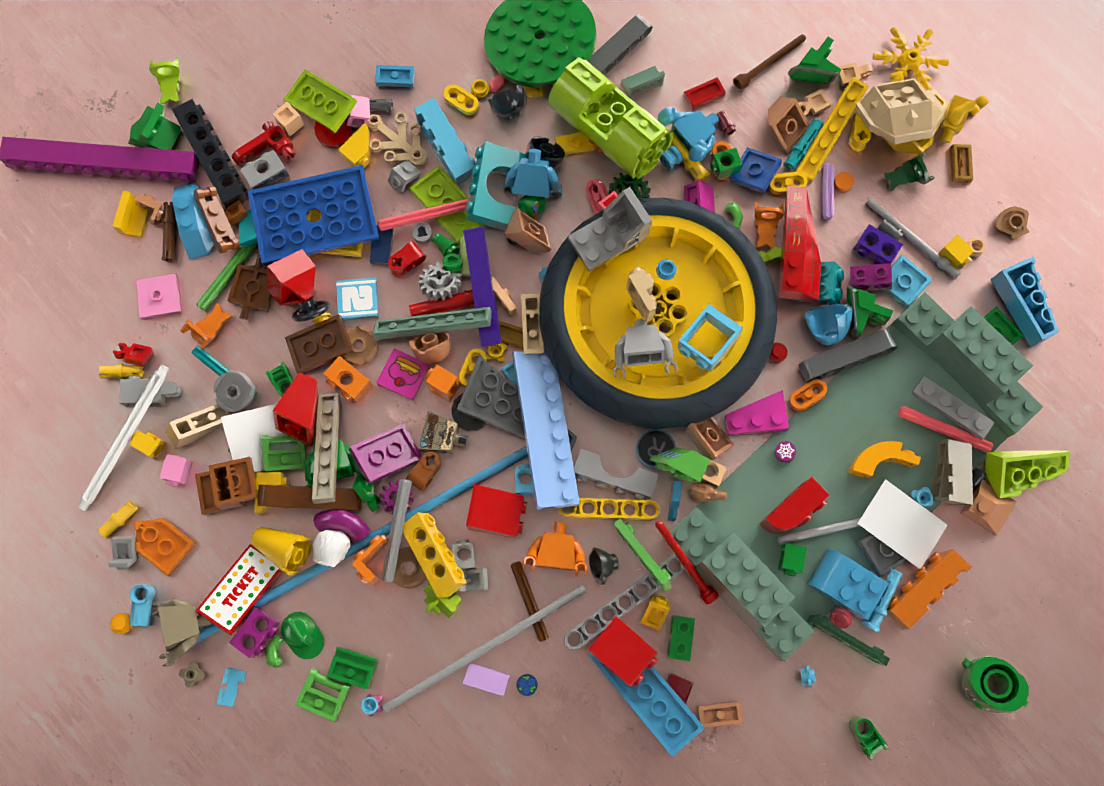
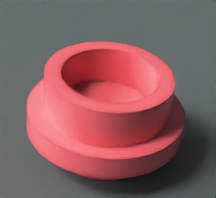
[831,608,853,629]

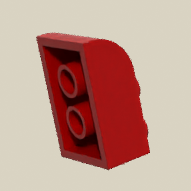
[759,477,830,534]

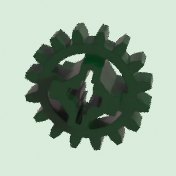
[608,172,651,199]

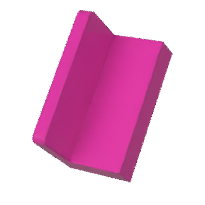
[684,180,715,212]

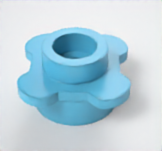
[911,487,934,507]
[801,665,816,688]

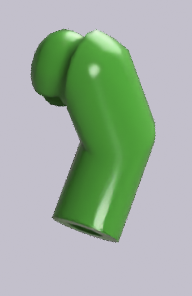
[725,202,743,229]
[265,634,284,668]

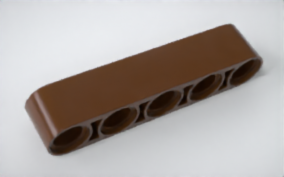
[257,485,361,510]

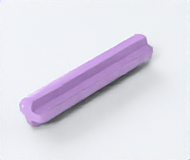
[822,164,834,220]

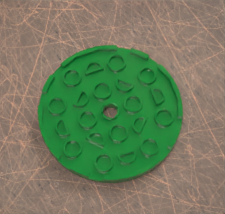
[484,0,597,87]

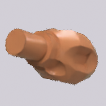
[690,482,727,502]

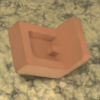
[135,194,164,225]

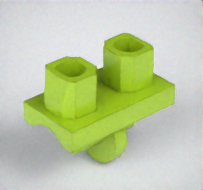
[423,583,461,618]

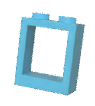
[677,304,743,372]

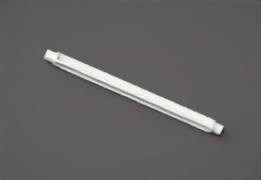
[78,364,169,511]

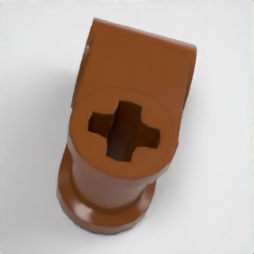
[406,452,442,492]

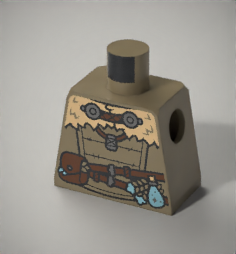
[418,411,468,454]

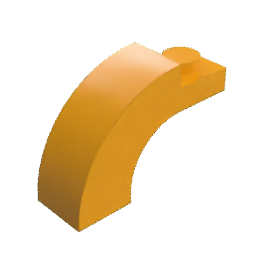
[847,441,921,479]

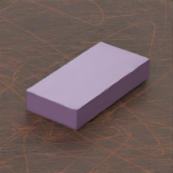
[463,663,510,696]

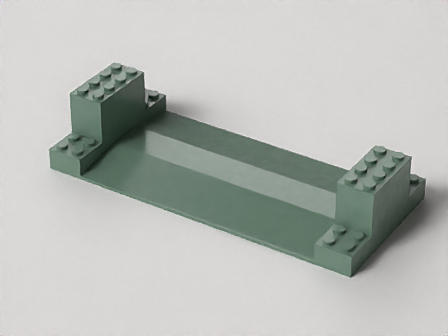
[670,292,1043,661]

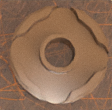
[342,326,378,366]
[393,547,427,589]

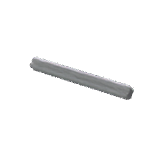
[381,479,412,582]

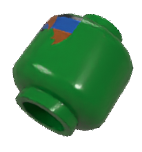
[518,195,546,219]

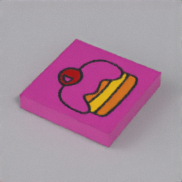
[376,348,430,401]

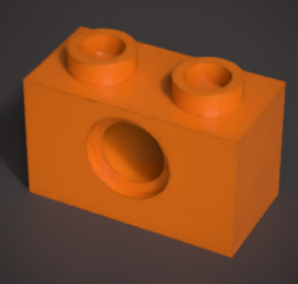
[324,356,372,403]

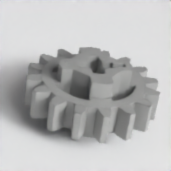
[418,262,462,301]

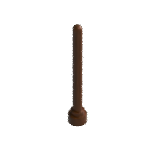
[733,34,806,91]

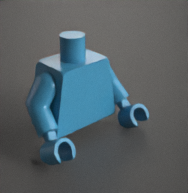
[502,149,562,198]

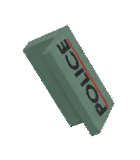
[621,66,665,99]

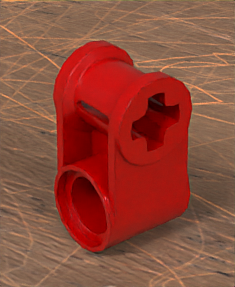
[388,241,427,278]

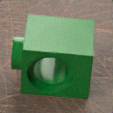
[710,148,743,179]
[778,543,807,576]

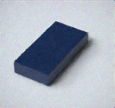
[370,225,394,265]

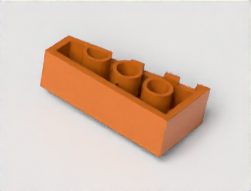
[886,549,972,629]

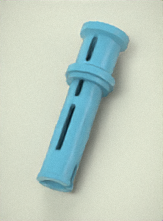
[861,568,904,632]

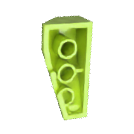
[985,450,1070,498]

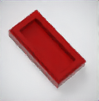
[683,77,726,110]

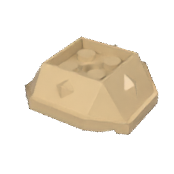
[855,78,946,144]

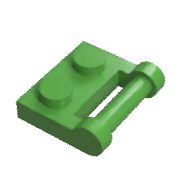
[261,435,306,472]
[295,668,351,722]

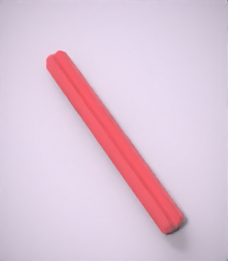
[378,198,470,231]
[898,406,993,453]

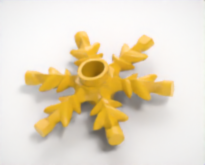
[872,26,949,90]

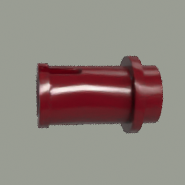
[716,110,736,136]

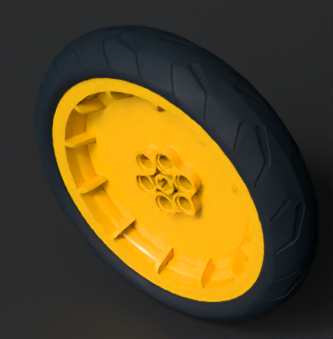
[539,198,777,429]

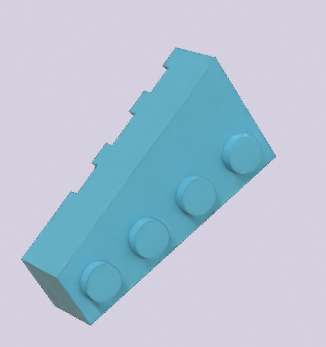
[414,98,476,185]

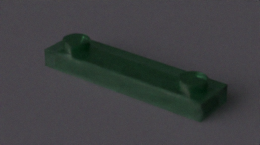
[807,613,890,666]

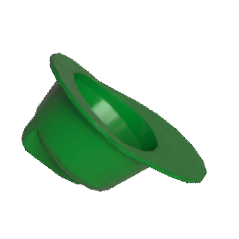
[281,612,324,659]

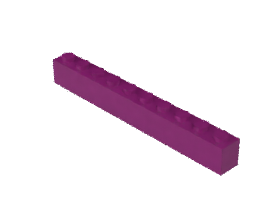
[0,137,200,183]

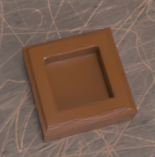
[224,199,248,226]

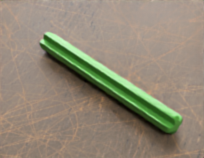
[196,243,258,311]

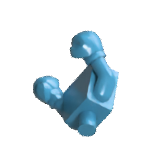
[658,107,719,162]

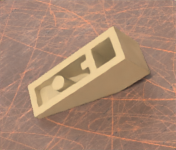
[521,294,544,354]
[166,404,233,449]

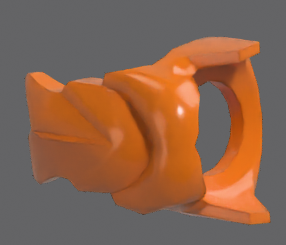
[754,202,784,248]
[180,303,232,350]

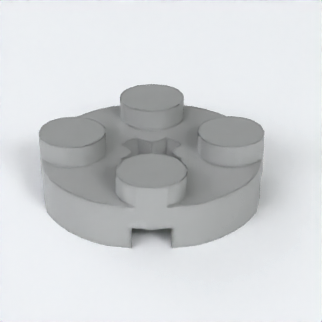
[213,371,256,412]

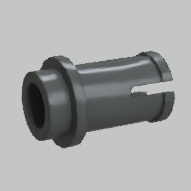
[369,97,393,113]
[877,219,903,241]

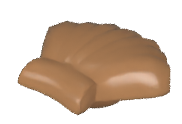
[995,206,1029,240]

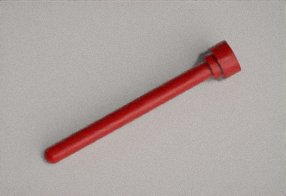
[655,520,719,604]

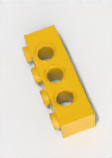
[403,512,467,597]

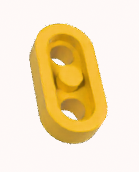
[444,84,479,115]
[768,172,808,195]
[458,349,487,387]

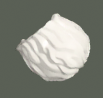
[312,529,350,567]

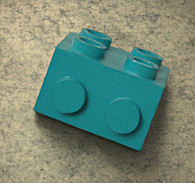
[795,261,844,305]

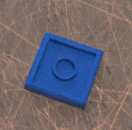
[729,147,782,194]

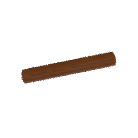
[511,561,549,642]

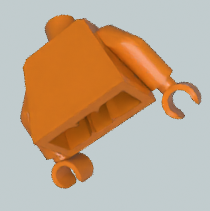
[522,522,587,577]

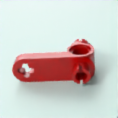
[232,121,296,165]

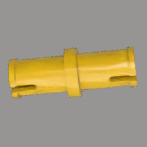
[99,364,143,380]
[98,500,138,538]

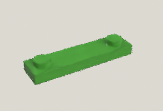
[614,519,672,592]

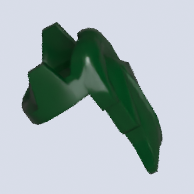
[884,152,935,191]

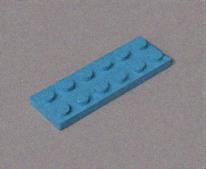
[588,653,705,757]

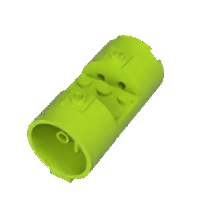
[548,57,673,179]

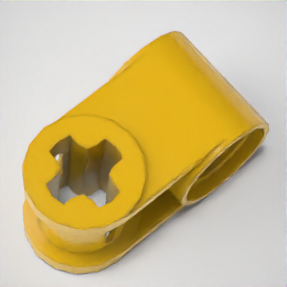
[849,113,871,152]

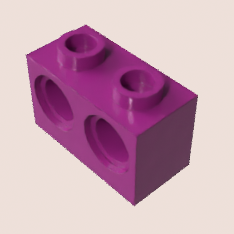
[850,263,892,291]
[229,607,280,658]

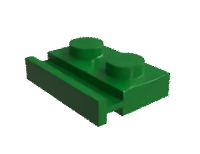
[327,647,378,689]

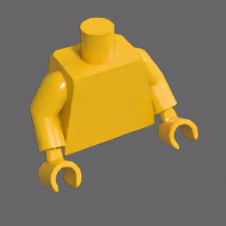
[939,95,989,143]

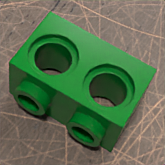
[666,615,695,661]

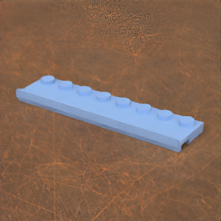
[512,350,580,510]

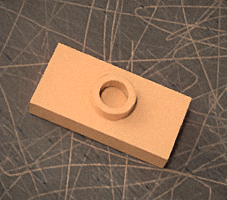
[492,277,517,317]

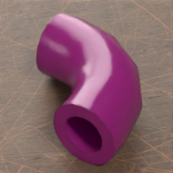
[313,509,370,542]

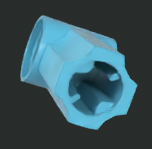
[129,584,156,626]

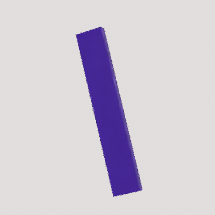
[463,227,502,347]

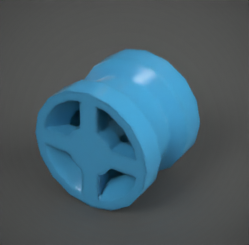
[660,146,683,170]

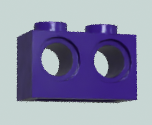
[853,224,903,264]

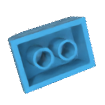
[807,549,889,620]

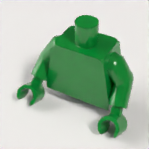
[304,439,362,487]

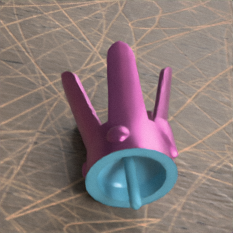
[361,694,383,716]

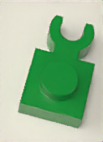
[352,474,381,512]

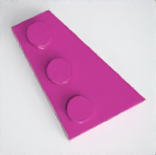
[725,390,789,436]

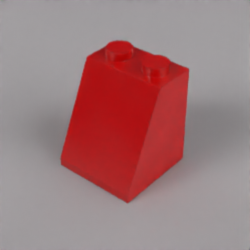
[273,372,318,447]
[466,484,527,539]
[588,616,658,688]

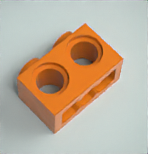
[425,364,460,403]

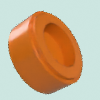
[834,172,854,192]

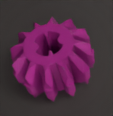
[379,480,414,515]

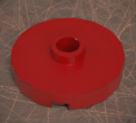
[314,118,353,148]

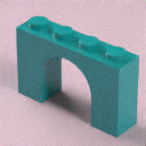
[465,141,526,231]

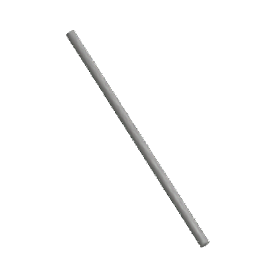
[382,584,587,713]

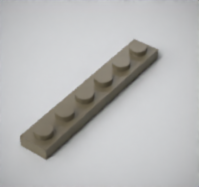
[312,392,340,504]

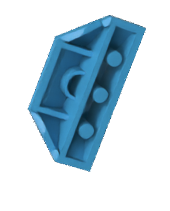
[172,183,215,260]

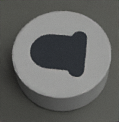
[412,223,432,244]

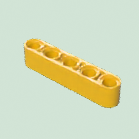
[558,498,660,521]

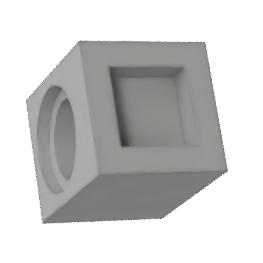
[452,539,476,570]

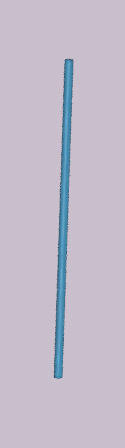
[197,446,528,642]

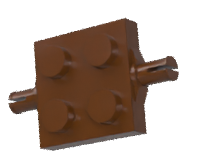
[227,255,272,320]

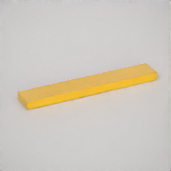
[796,77,869,183]

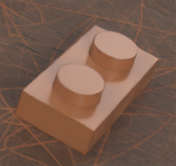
[697,701,743,728]

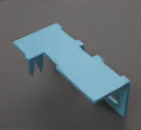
[216,668,246,707]

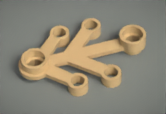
[367,112,427,166]

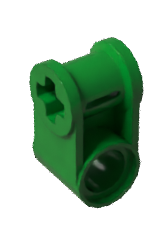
[265,361,293,397]
[849,716,889,760]

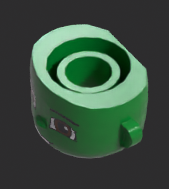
[961,656,1029,713]

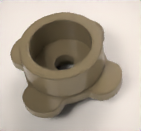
[179,662,205,688]

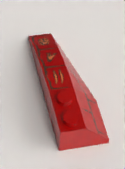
[778,186,821,302]

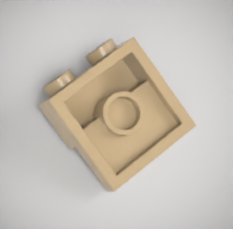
[626,267,657,323]

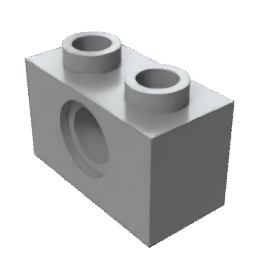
[240,150,289,190]

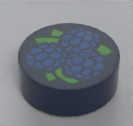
[516,674,538,696]

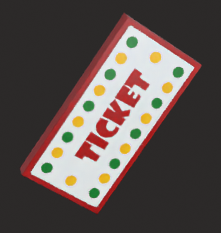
[196,544,282,636]

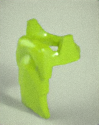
[149,57,181,104]

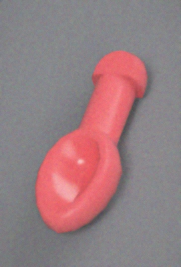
[489,74,505,93]

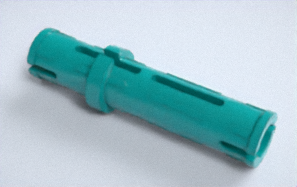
[784,118,824,170]

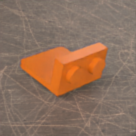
[352,535,388,586]

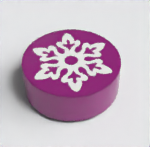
[775,441,796,463]

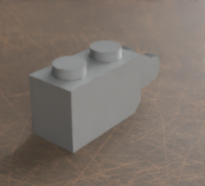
[119,376,182,407]

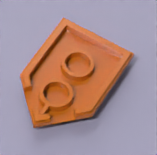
[134,518,195,576]

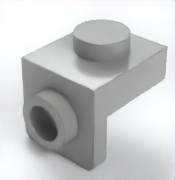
[388,160,421,193]
[109,536,137,570]
[458,568,488,592]

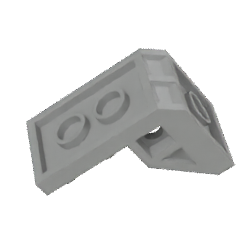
[568,187,652,272]

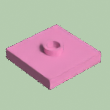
[136,274,181,319]

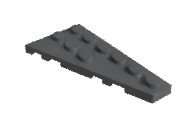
[456,355,577,452]

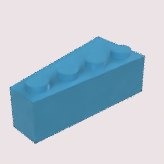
[991,256,1059,347]

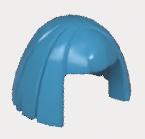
[804,303,852,346]

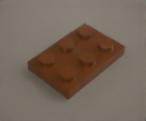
[285,314,354,374]

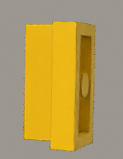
[112,191,149,238]

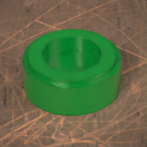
[442,253,463,273]

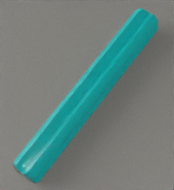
[192,346,257,399]

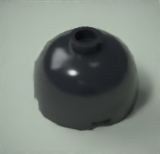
[488,84,527,120]
[525,136,565,171]

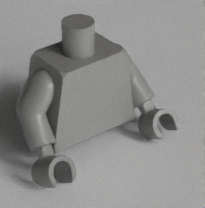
[613,319,678,378]

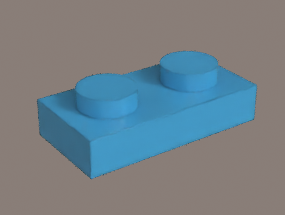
[375,65,415,87]

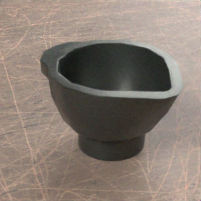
[589,547,619,585]

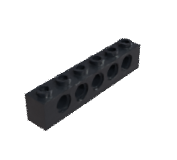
[172,99,248,208]

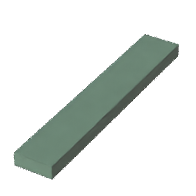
[373,307,492,340]

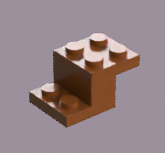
[195,457,258,515]

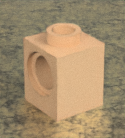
[272,102,304,137]
[700,460,727,489]

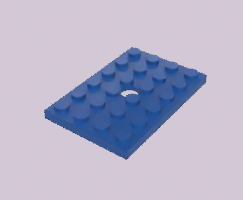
[248,165,380,266]

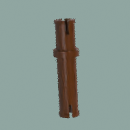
[161,202,177,262]

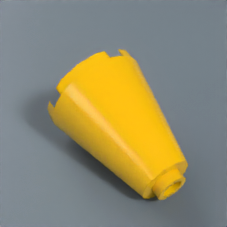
[251,527,311,576]

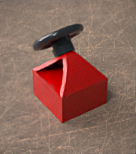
[267,249,330,322]

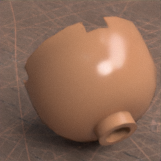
[409,331,451,364]

